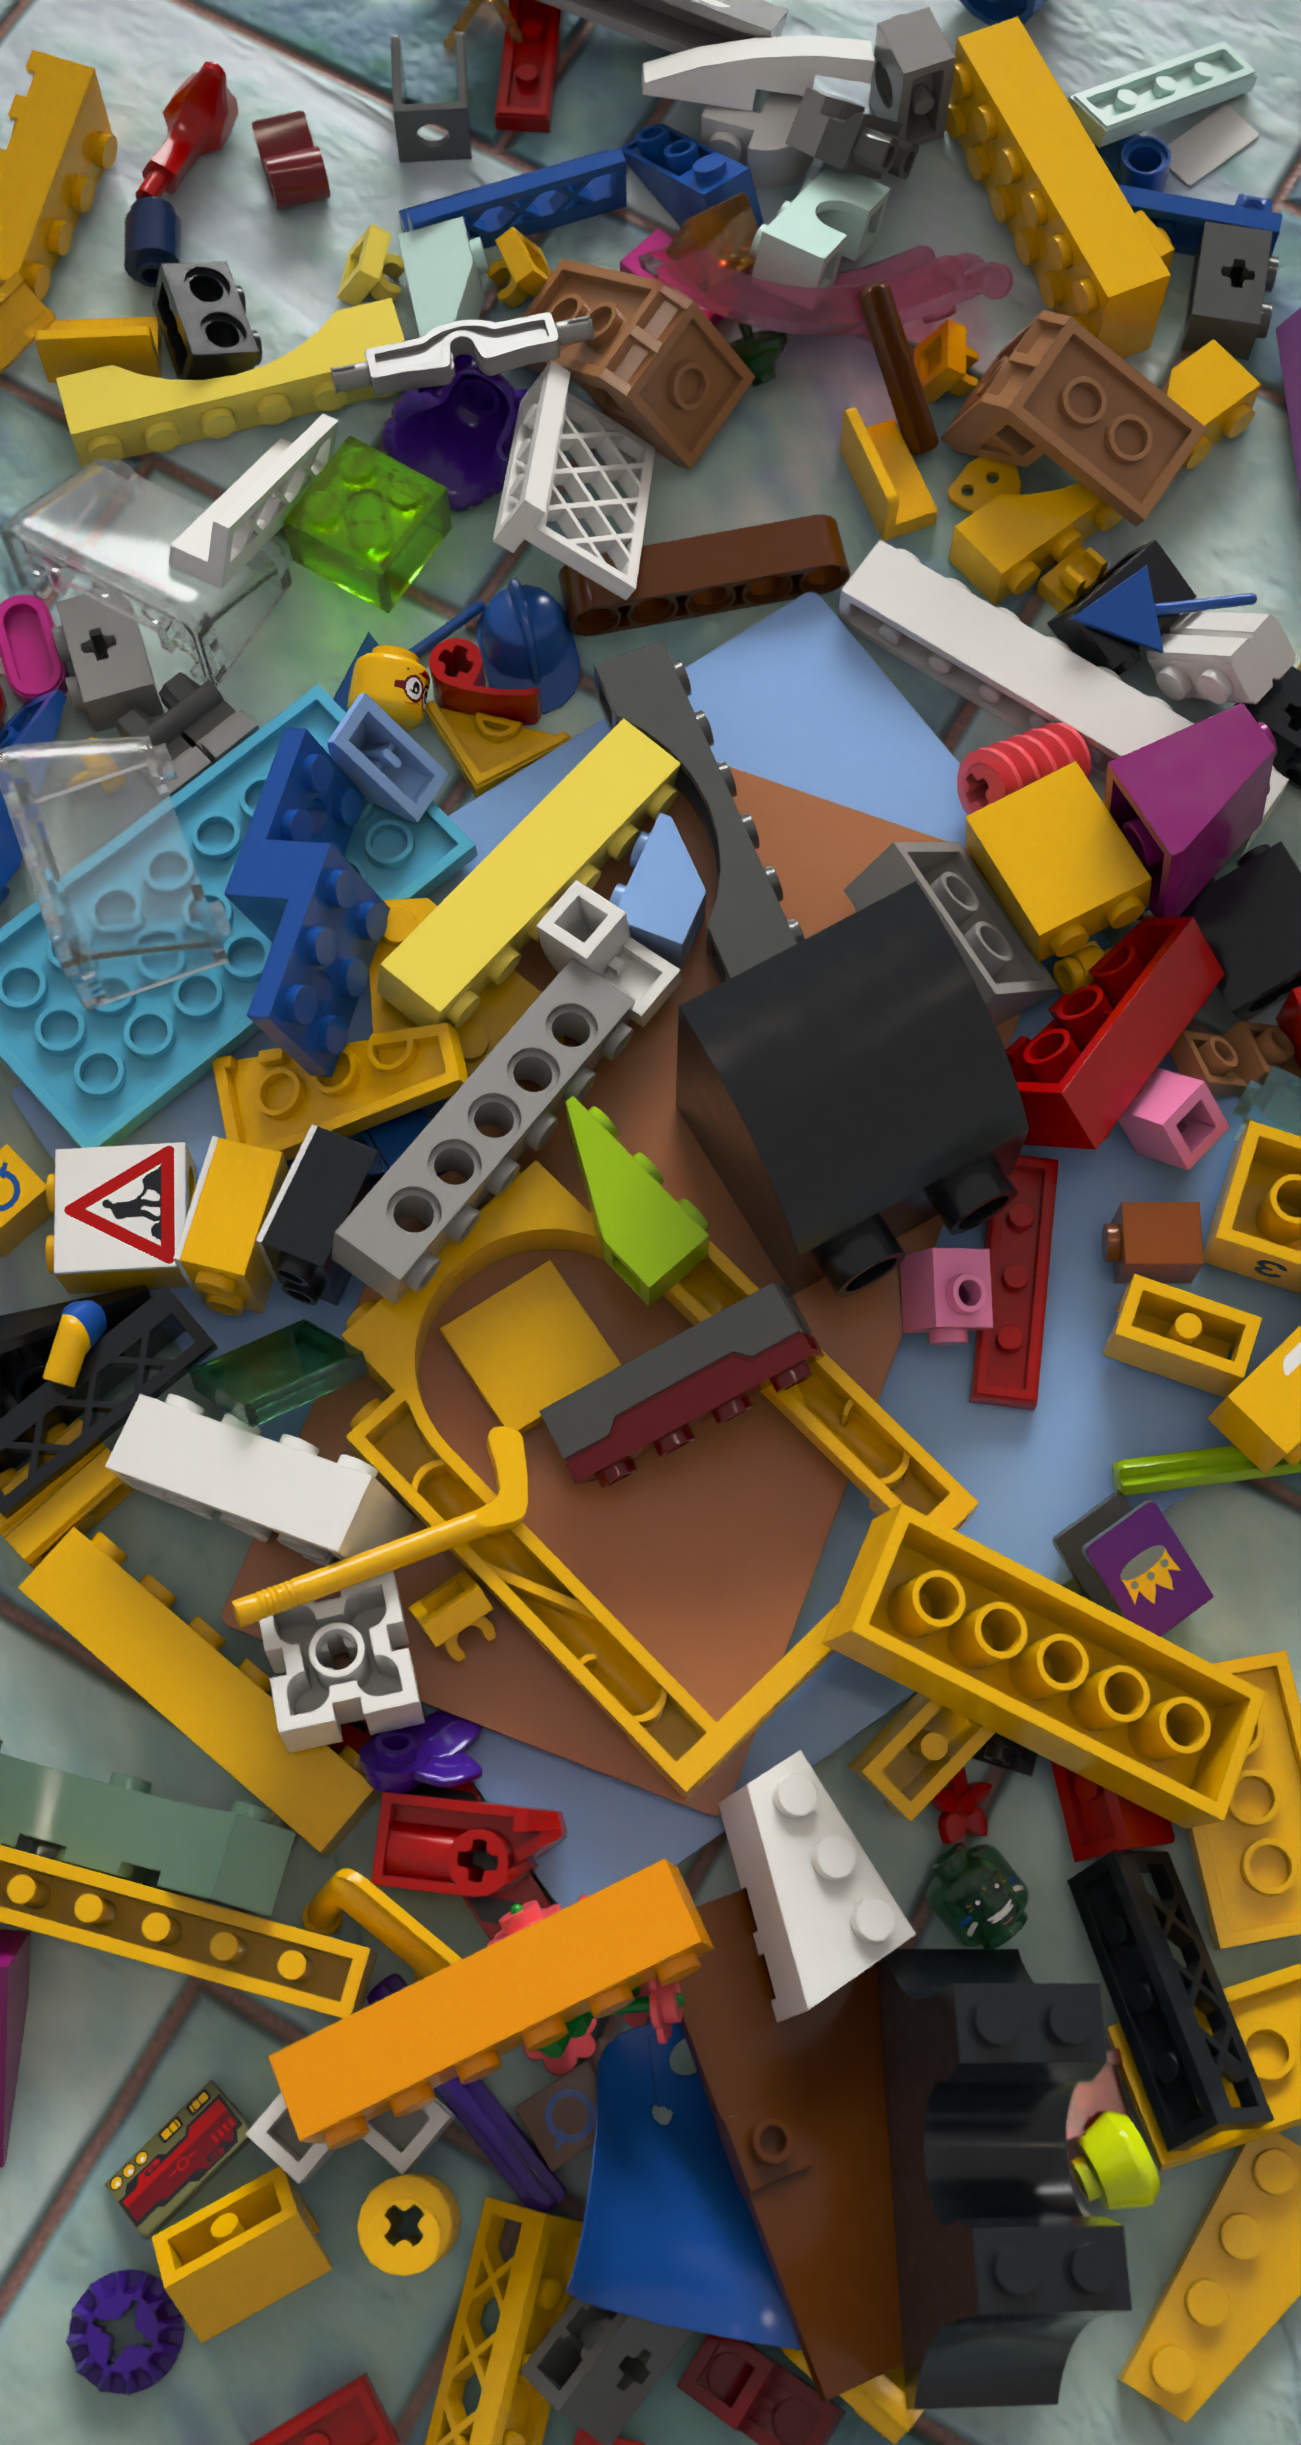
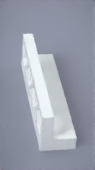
[168,414,339,589]

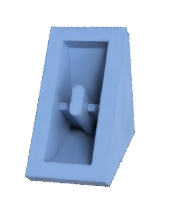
[327,693,449,822]

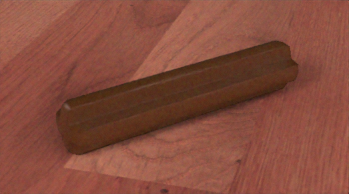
[857,282,939,456]

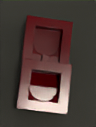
[676,2334,846,2445]

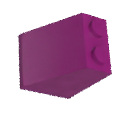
[1104,703,1277,917]

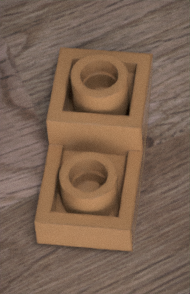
[1169,1021,1301,1097]

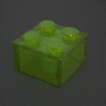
[283,435,452,613]

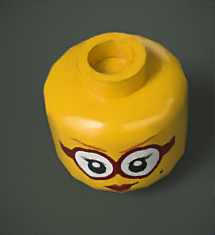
[347,645,430,732]

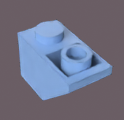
[609,813,706,971]

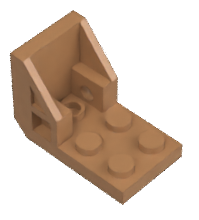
[522,259,755,470]
[940,310,1207,527]

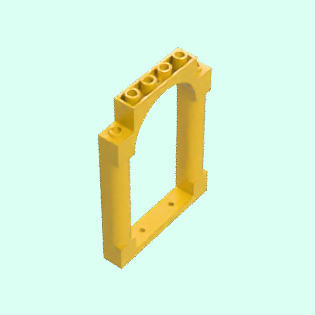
[342,1160,979,1800]

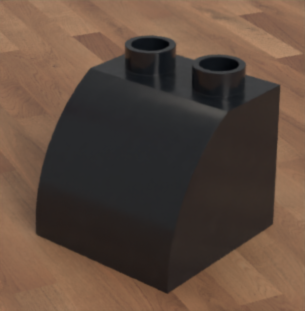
[676,881,1029,1297]

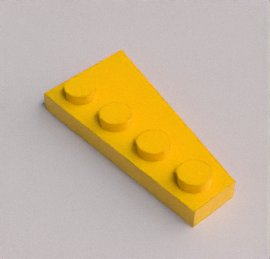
[1118,2132,1301,2423]

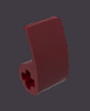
[252,110,331,210]

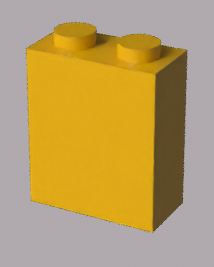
[965,761,1152,962]

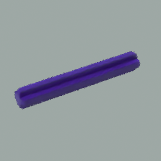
[367,1973,567,2213]

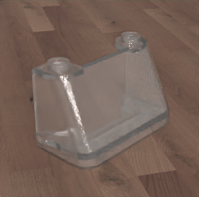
[1,458,292,688]
[0,735,233,1011]

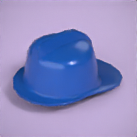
[477,577,580,714]

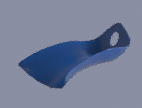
[566,2022,801,2350]

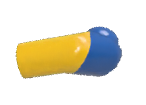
[42,1300,107,1388]

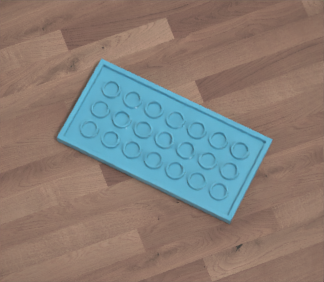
[0,684,477,1148]

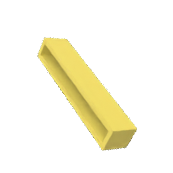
[377,718,681,1028]

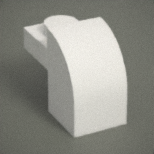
[701,91,814,189]
[536,880,682,1028]

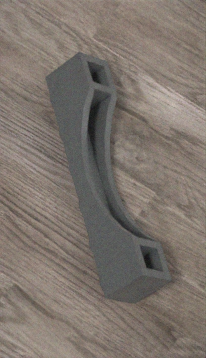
[594,641,805,984]

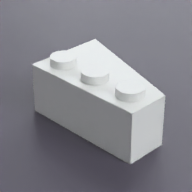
[718,1750,916,2023]

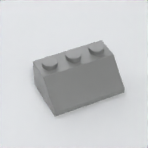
[844,842,1060,1027]

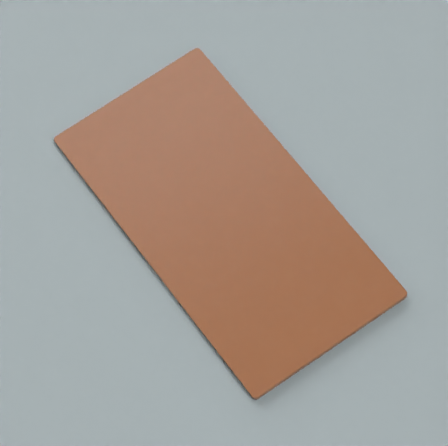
[222,732,1021,1817]

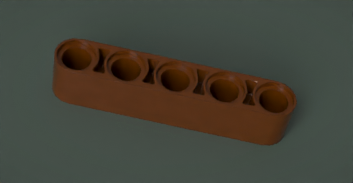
[558,514,850,636]

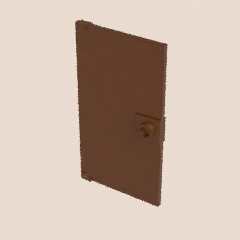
[678,1888,903,2401]

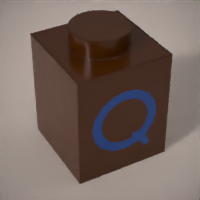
[515,2060,597,2172]

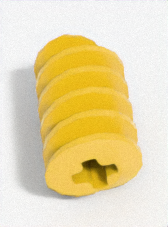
[357,2173,461,2276]

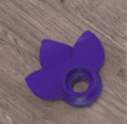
[360,1711,482,1793]

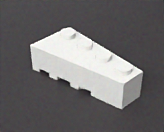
[105,1394,414,1567]

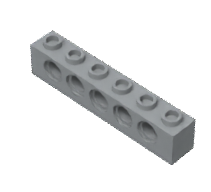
[331,957,635,1305]

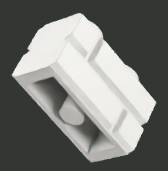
[1147,611,1296,704]

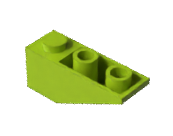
[566,1096,709,1307]

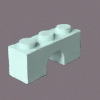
[750,164,891,310]

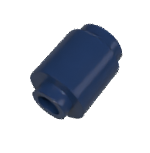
[124,197,181,287]

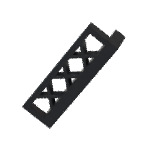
[0,1286,218,1519]
[1067,1850,1274,2152]

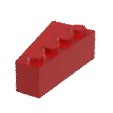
[1005,917,1225,1150]

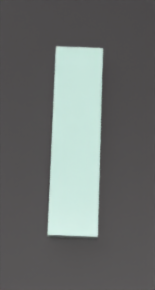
[1068,41,1259,148]

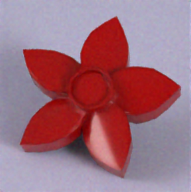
[930,1766,993,1844]

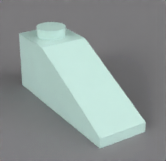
[398,216,489,338]

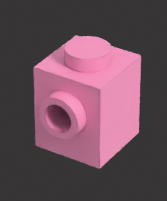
[1118,1067,1230,1171]
[900,1247,993,1345]

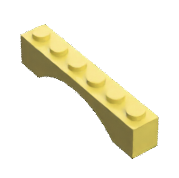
[56,298,409,469]

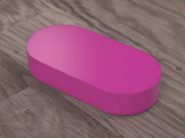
[0,594,70,704]

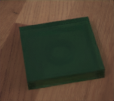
[189,1319,369,1427]

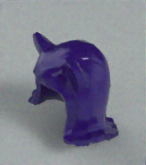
[381,354,528,512]

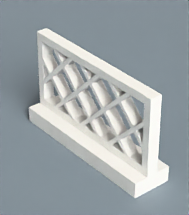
[493,360,656,600]

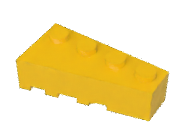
[0,49,117,300]

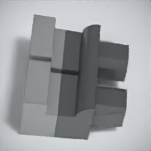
[785,87,919,179]
[115,672,259,804]

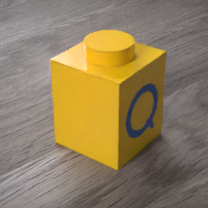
[0,1144,54,1258]

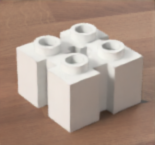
[259,1571,425,1753]

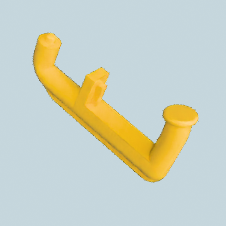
[302,1868,462,1982]

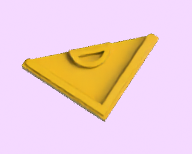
[424,701,572,798]

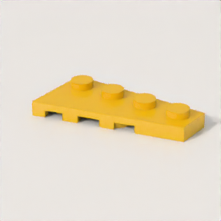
[212,1022,469,1161]

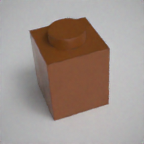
[1102,1202,1204,1283]

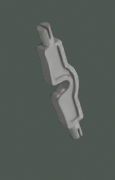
[330,312,594,395]

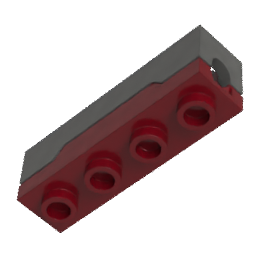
[539,1282,824,1488]

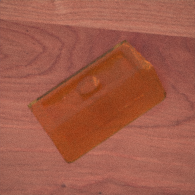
[665,192,759,293]

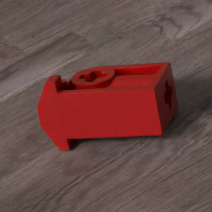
[371,1792,567,1897]

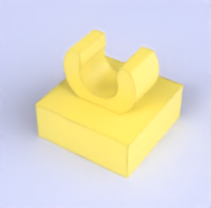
[337,224,405,306]

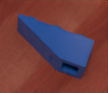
[620,123,764,256]

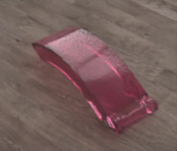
[638,237,1013,336]

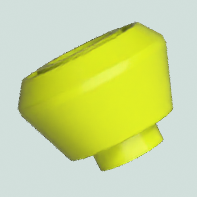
[1069,2111,1161,2210]

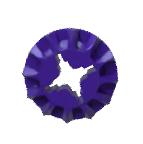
[66,2269,185,2395]

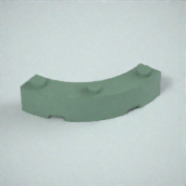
[0,1740,296,1917]

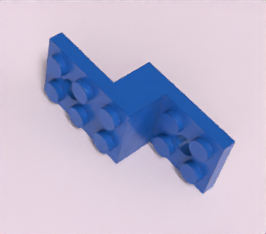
[224,728,390,1078]

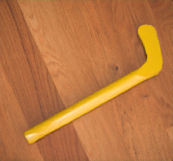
[231,1426,528,1628]

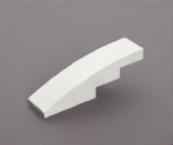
[642,36,875,111]

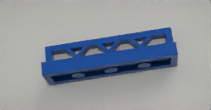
[399,148,627,249]

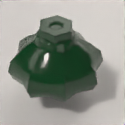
[728,319,787,387]

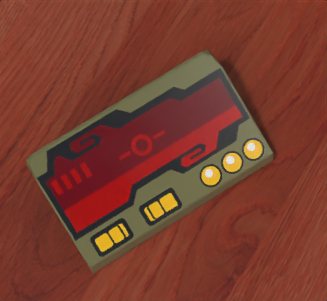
[104,2080,253,2240]

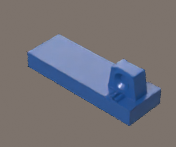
[1118,184,1283,256]

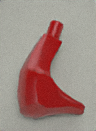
[135,62,239,200]

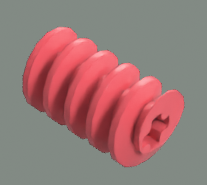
[957,722,1092,816]

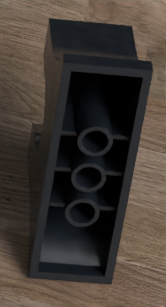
[877,1949,1132,2410]

